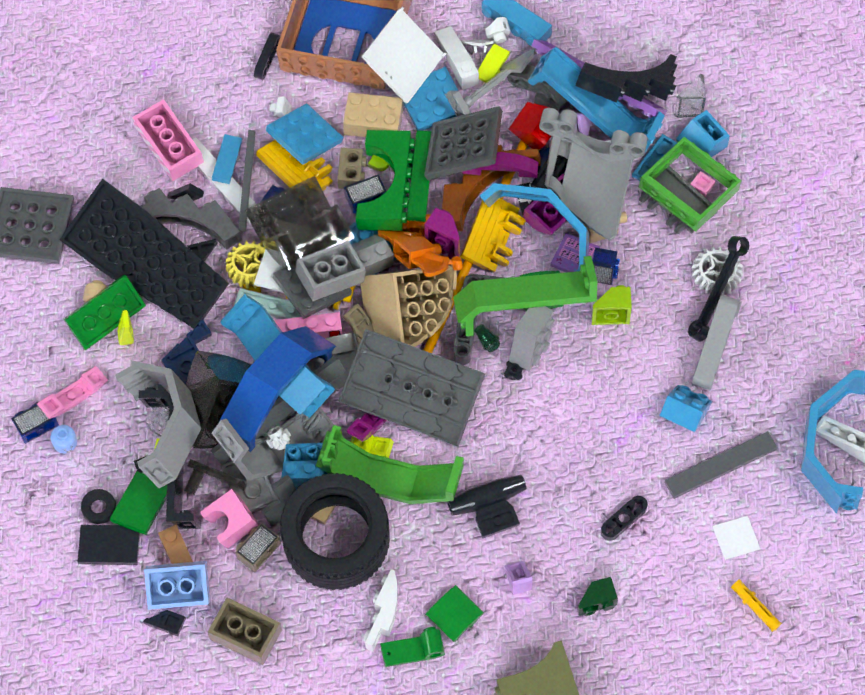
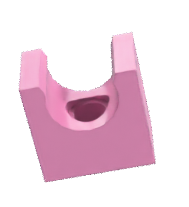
[200,489,259,548]

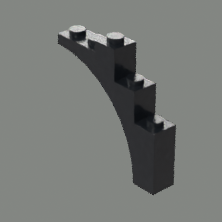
[575,54,678,103]

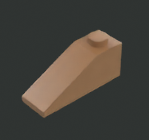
[158,525,193,564]

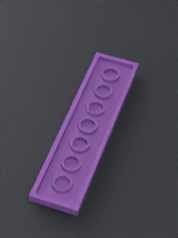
[531,39,667,118]

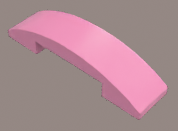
[37,366,108,419]

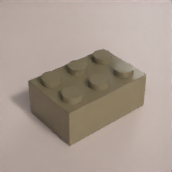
[208,598,282,665]

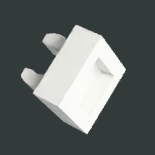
[269,96,292,118]

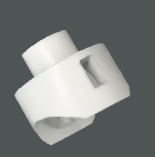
[484,17,511,44]

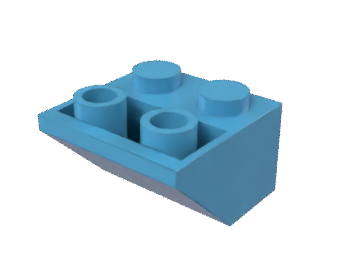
[676,110,730,157]
[659,385,713,432]
[281,443,328,490]

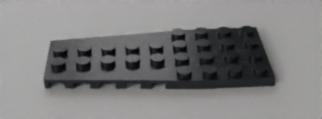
[59,179,229,329]

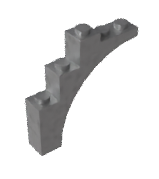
[141,188,242,250]

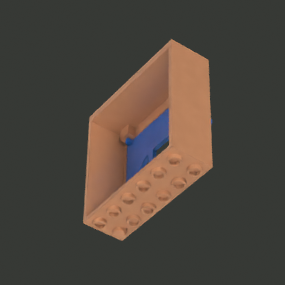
[276,0,412,89]

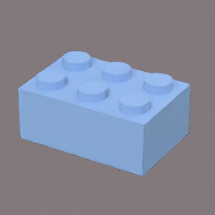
[144,561,210,610]

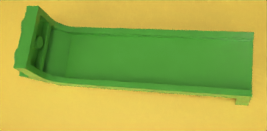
[453,256,598,336]

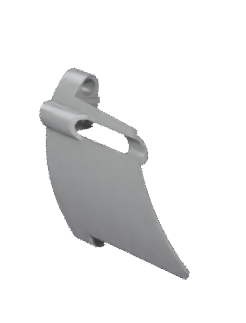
[539,108,648,241]

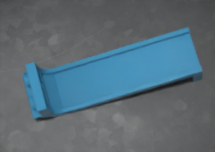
[527,47,665,153]
[220,294,335,418]

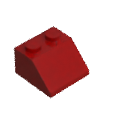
[508,102,551,150]

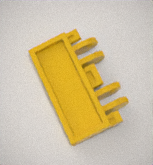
[256,140,333,202]
[460,198,526,273]

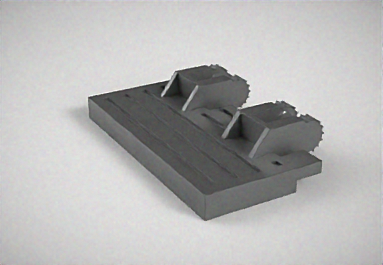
[638,166,718,234]

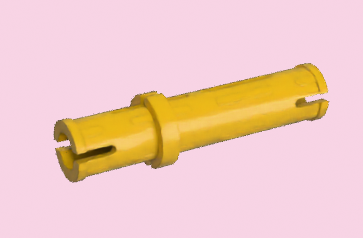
[731,579,782,632]

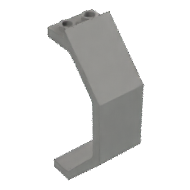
[115,360,201,488]
[212,407,334,481]

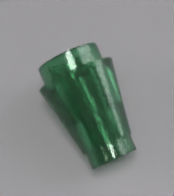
[475,324,500,352]

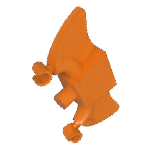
[378,230,463,277]

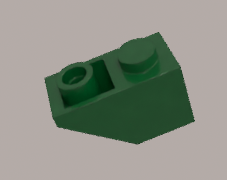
[578,577,618,616]

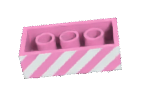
[132,99,204,181]

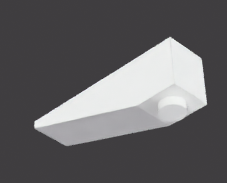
[434,26,479,90]
[816,416,865,463]

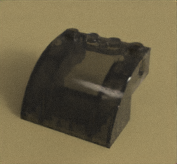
[244,176,354,272]

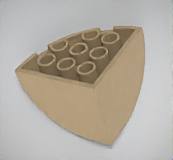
[360,265,457,347]

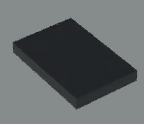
[77,525,140,565]

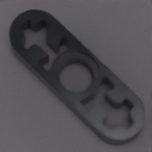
[254,32,280,80]
[601,496,648,541]

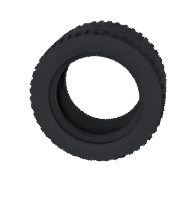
[280,473,390,590]

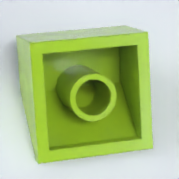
[591,285,632,325]

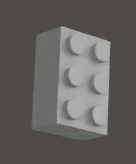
[296,240,366,301]
[509,306,555,371]

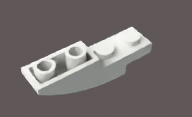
[363,569,398,652]

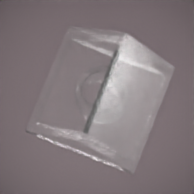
[674,74,706,118]

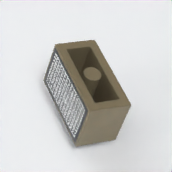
[235,523,281,573]

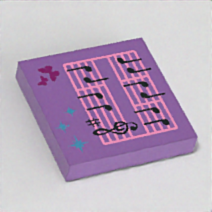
[550,233,600,272]

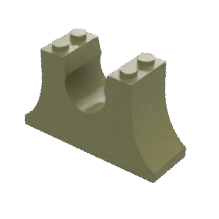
[494,640,579,695]

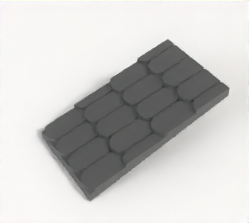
[338,329,485,447]

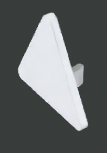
[460,39,495,53]

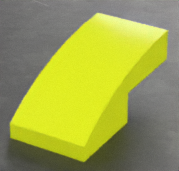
[478,44,510,83]
[350,435,394,458]

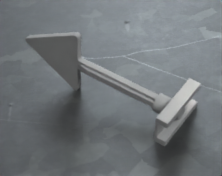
[445,48,537,117]

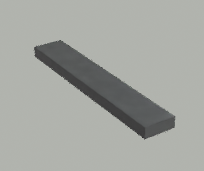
[239,130,256,232]
[664,431,778,499]

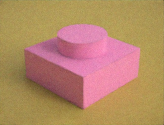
[690,171,716,197]

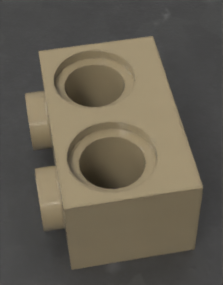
[337,148,367,189]

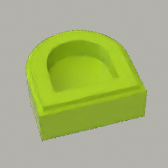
[368,155,389,171]

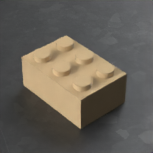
[343,92,404,137]

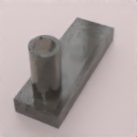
[184,459,247,496]

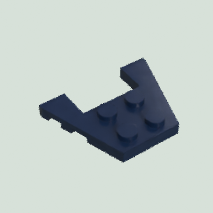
[161,319,239,391]

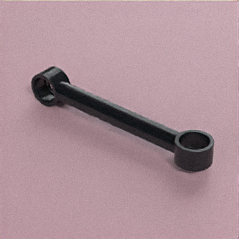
[688,236,750,342]

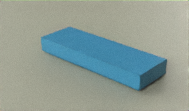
[212,134,242,184]
[632,134,678,181]

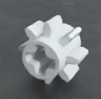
[266,426,291,450]

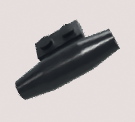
[447,475,527,539]

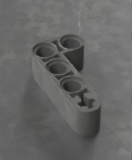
[507,65,567,110]

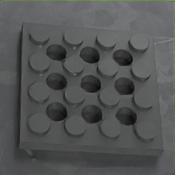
[424,106,503,180]
[0,187,74,264]

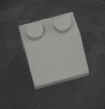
[352,235,394,276]

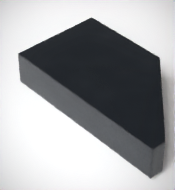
[168,183,204,201]
[187,239,217,261]
[143,610,186,636]

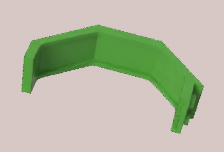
[316,425,464,504]

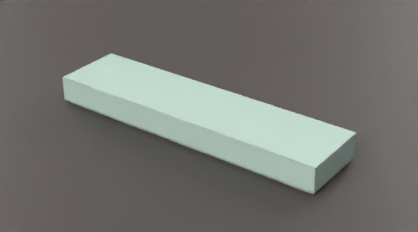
[234,288,302,319]

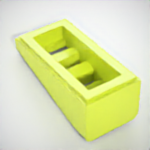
[117,310,134,346]

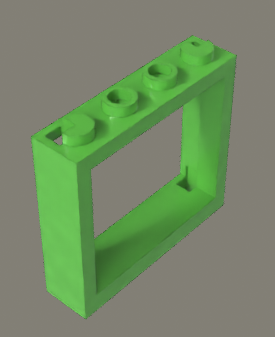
[639,137,741,231]

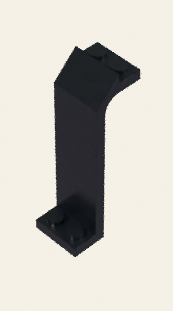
[138,382,201,529]

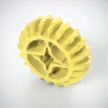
[225,240,266,289]

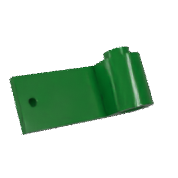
[380,627,445,667]

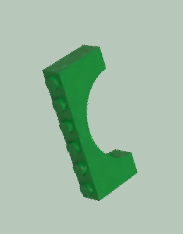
[356,130,415,231]

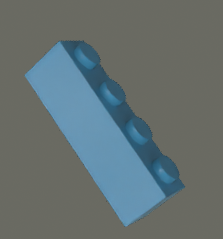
[482,0,552,46]

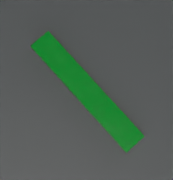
[407,130,432,222]

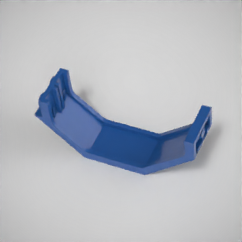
[219,326,336,452]

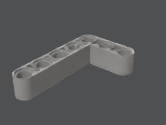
[692,294,742,390]

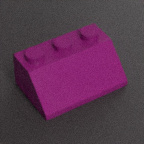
[523,174,567,235]
[424,207,460,259]

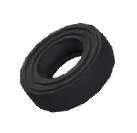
[81,489,116,524]

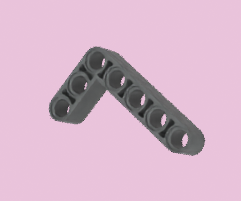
[454,274,504,365]

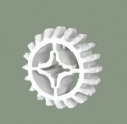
[692,246,743,295]

